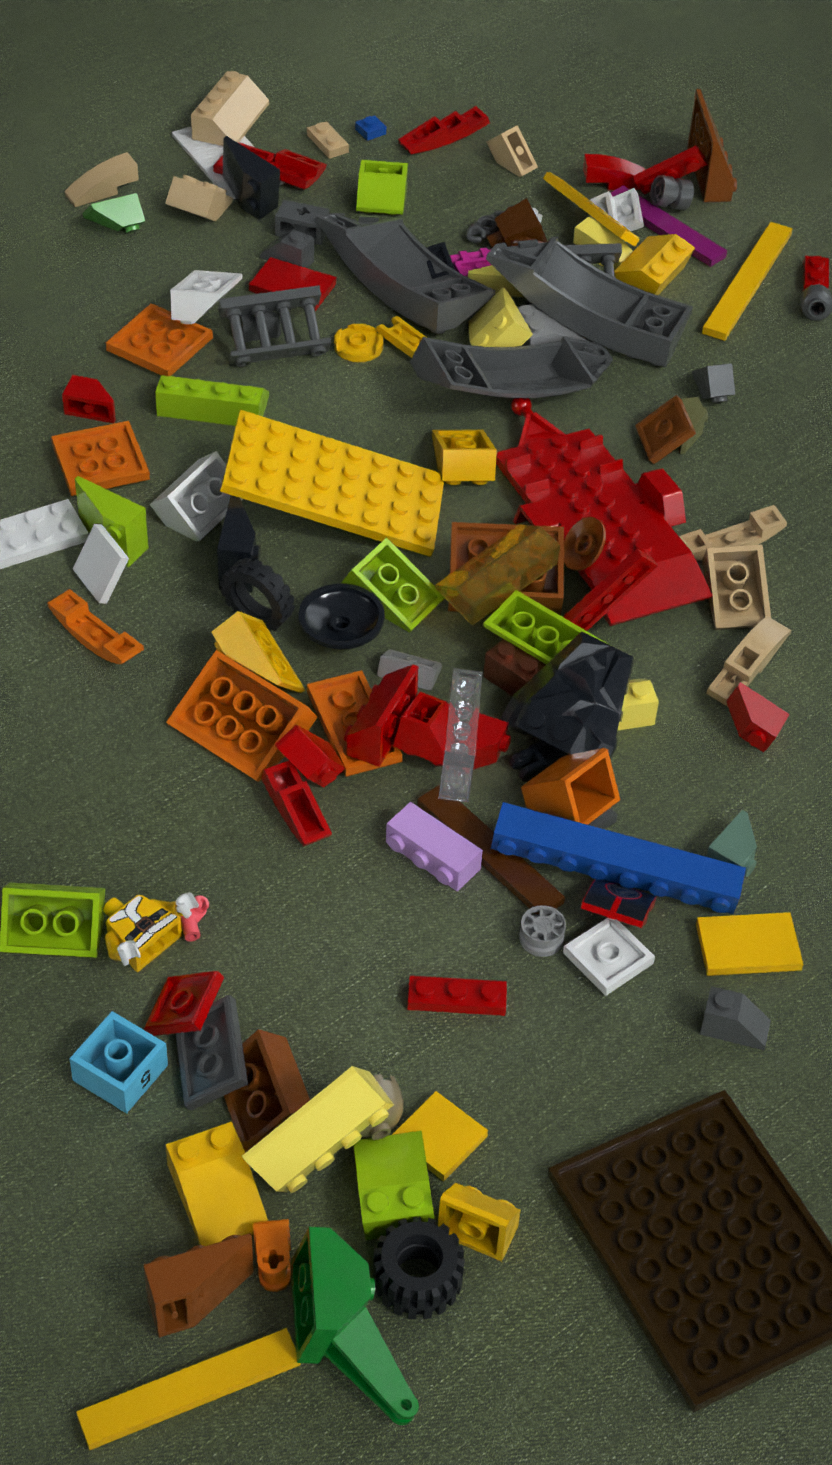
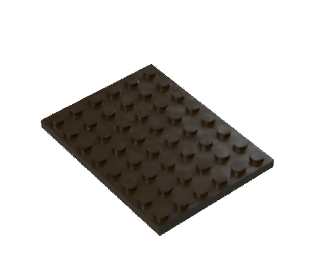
[547,1090,832,1413]

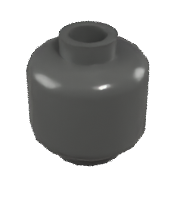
[800,284,832,321]

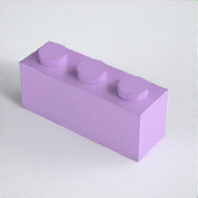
[386,802,483,891]

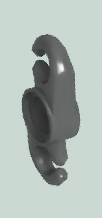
[465,210,504,243]

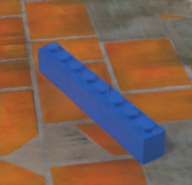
[490,802,746,914]

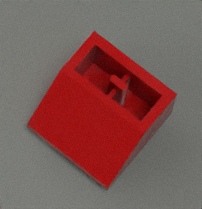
[393,692,465,768]

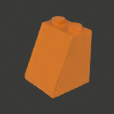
[521,748,620,825]

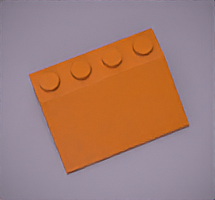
[166,650,318,782]

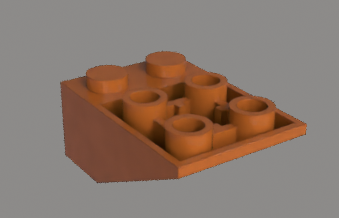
[144,1233,253,1338]

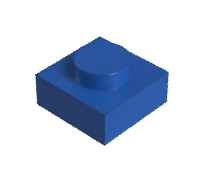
[355,115,387,141]

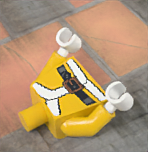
[103,892,199,973]

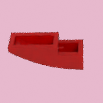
[583,154,646,190]
[261,760,332,847]

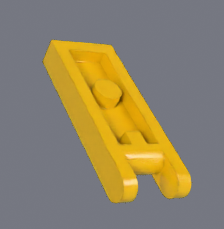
[376,316,426,358]

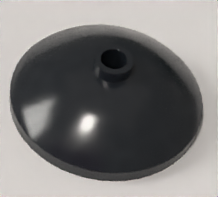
[299,583,385,650]

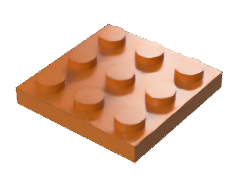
[106,303,213,376]
[51,421,150,496]

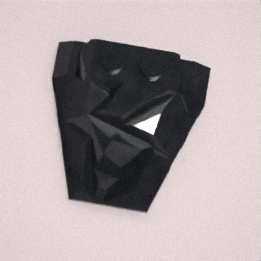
[500,632,634,759]

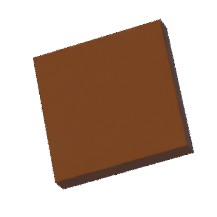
[635,395,696,464]

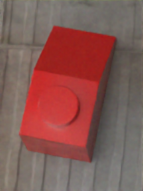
[62,375,116,424]
[726,682,790,753]
[452,712,511,774]
[275,724,346,788]

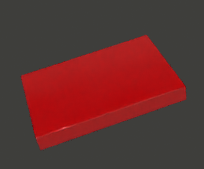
[249,257,337,312]

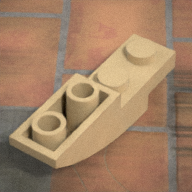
[707,616,791,707]

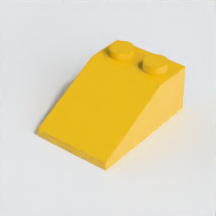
[432,429,497,485]
[211,611,305,693]
[166,1121,268,1246]

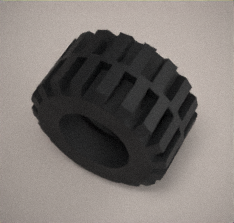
[373,1217,465,1320]

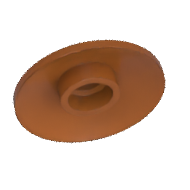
[564,517,606,571]

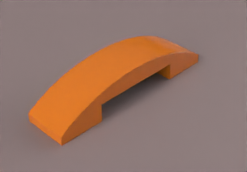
[47,589,144,664]

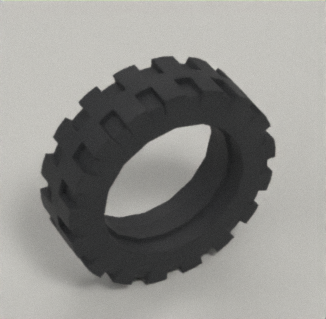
[220,558,295,631]

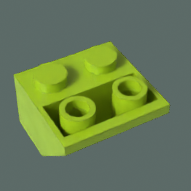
[356,160,408,215]

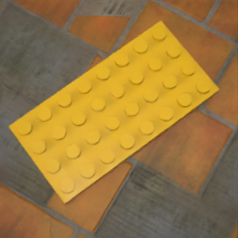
[220,409,444,557]

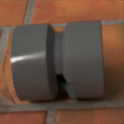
[650,175,694,211]

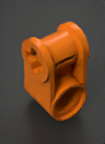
[253,1219,291,1292]

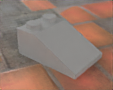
[517,304,595,346]

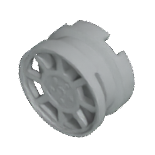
[519,905,566,957]

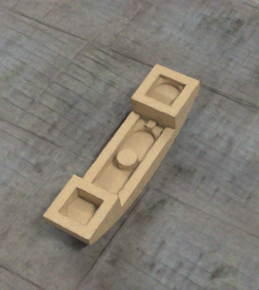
[679,505,787,560]

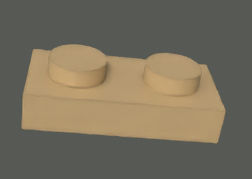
[307,121,349,159]

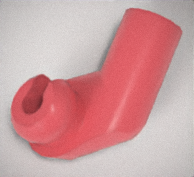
[180,895,209,942]

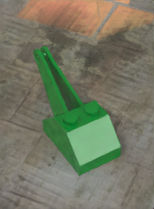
[291,1226,419,1425]

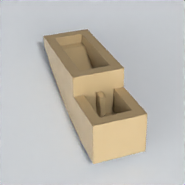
[65,152,139,207]

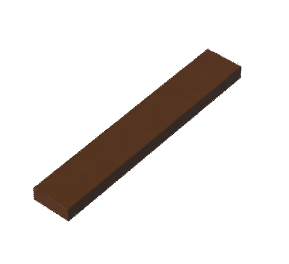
[417,784,565,914]

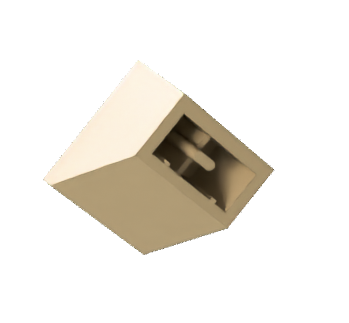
[165,174,234,222]

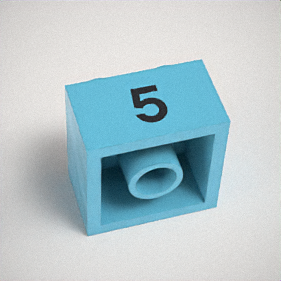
[69,1011,168,1114]

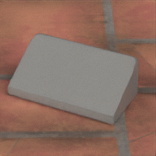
[377,649,442,690]

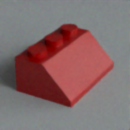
[344,664,419,767]

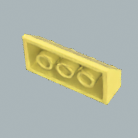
[242,1066,394,1193]

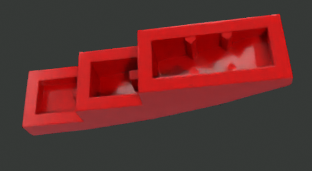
[398,106,490,154]

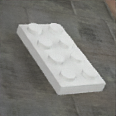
[0,499,89,569]

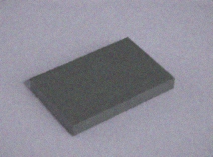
[175,995,248,1111]

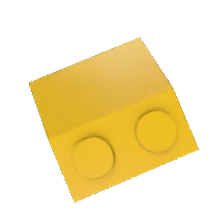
[438,1183,521,1262]

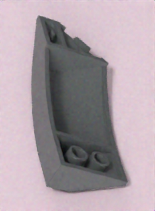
[316,213,496,334]
[486,237,693,367]
[410,337,613,398]

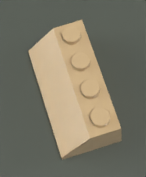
[191,71,269,146]

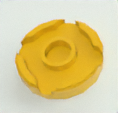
[334,324,383,362]

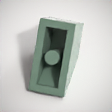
[706,810,757,877]

